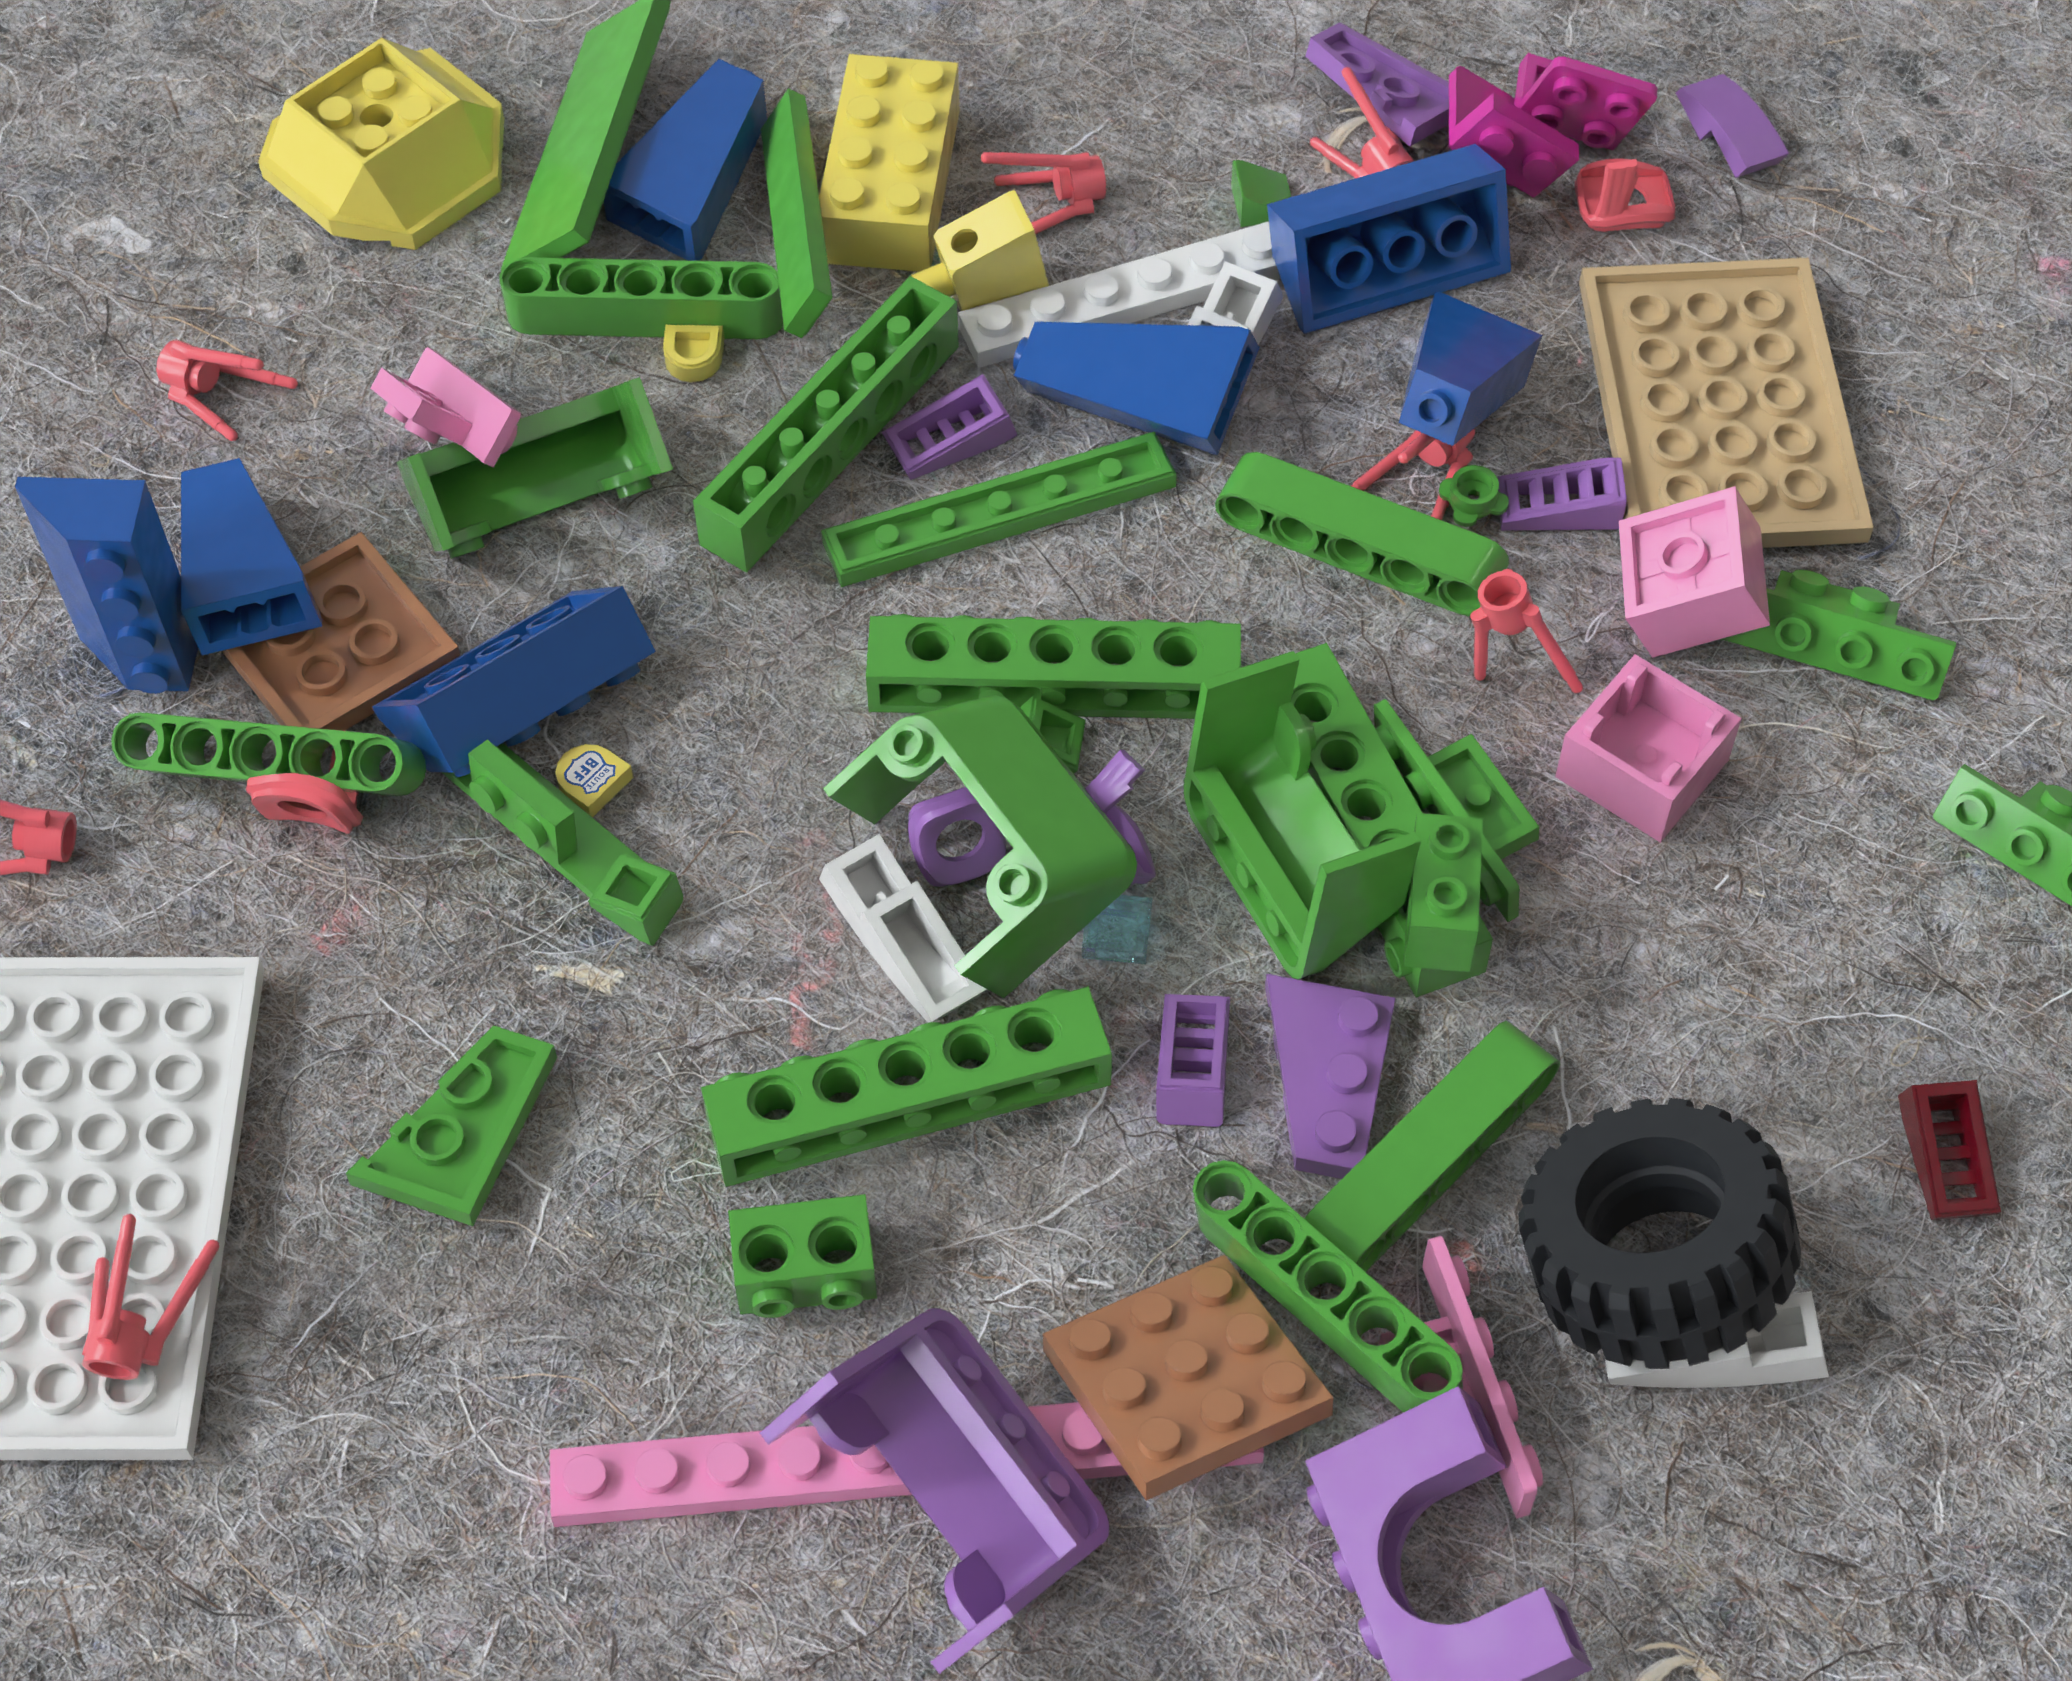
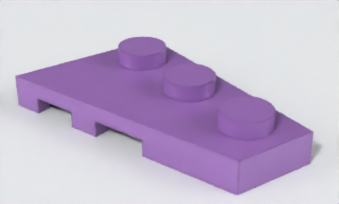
[1305,22,1449,146]
[1265,974,1395,1179]

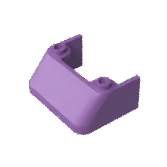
[760,1308,1109,1674]

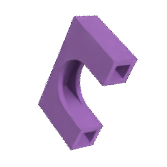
[1305,1386,1593,1681]

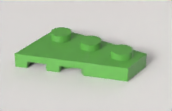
[346,1025,557,1226]

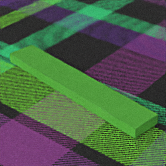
[761,88,833,338]
[821,431,1177,587]

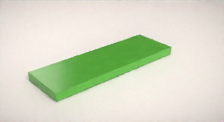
[500,0,671,271]

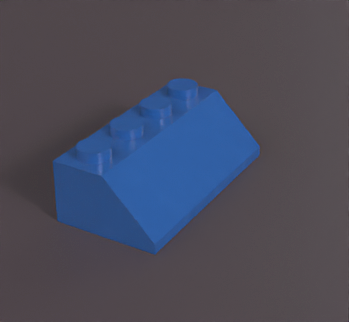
[1267,144,1511,334]
[15,477,198,694]
[372,586,656,777]

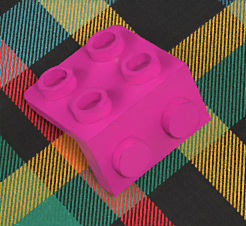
[1514,53,1658,151]
[1449,66,1579,198]

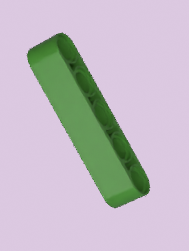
[499,257,783,339]
[1215,452,1509,616]
[111,712,426,796]
[1304,1020,1560,1272]
[1193,1160,1463,1413]

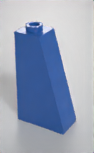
[603,59,767,261]
[1398,291,1543,446]
[1013,322,1260,455]
[181,458,322,655]

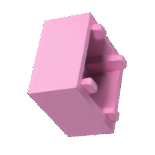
[1619,486,1770,658]
[1555,654,1742,843]

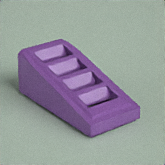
[882,374,1018,480]
[1498,458,1626,530]
[1156,994,1230,1127]

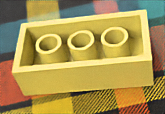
[819,54,960,272]

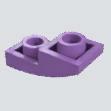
[1676,74,1789,178]

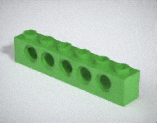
[693,276,959,573]
[866,614,1241,719]
[1291,643,1493,998]
[701,986,1112,1187]

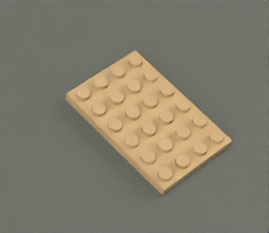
[1579,258,1874,548]

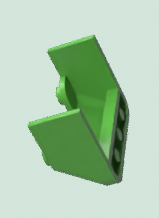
[397,377,673,559]
[1183,651,1421,980]
[823,695,1137,998]

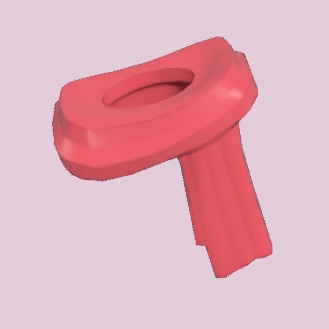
[1575,158,1675,232]
[246,730,363,834]

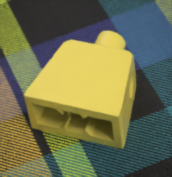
[911,189,1049,312]

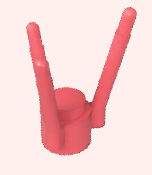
[1310,67,1414,178]
[981,152,1106,234]
[156,339,298,441]
[1350,428,1475,520]
[1470,569,1583,693]
[0,800,77,875]
[82,1214,219,1380]

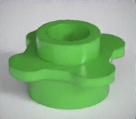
[1439,465,1509,527]

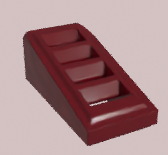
[1898,1080,2001,1220]

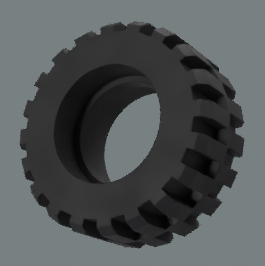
[1518,1098,1801,1369]

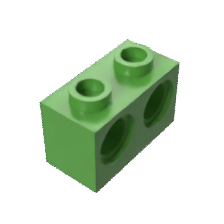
[1404,813,1483,972]
[728,1194,877,1318]

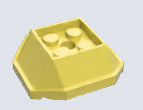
[258,38,504,250]

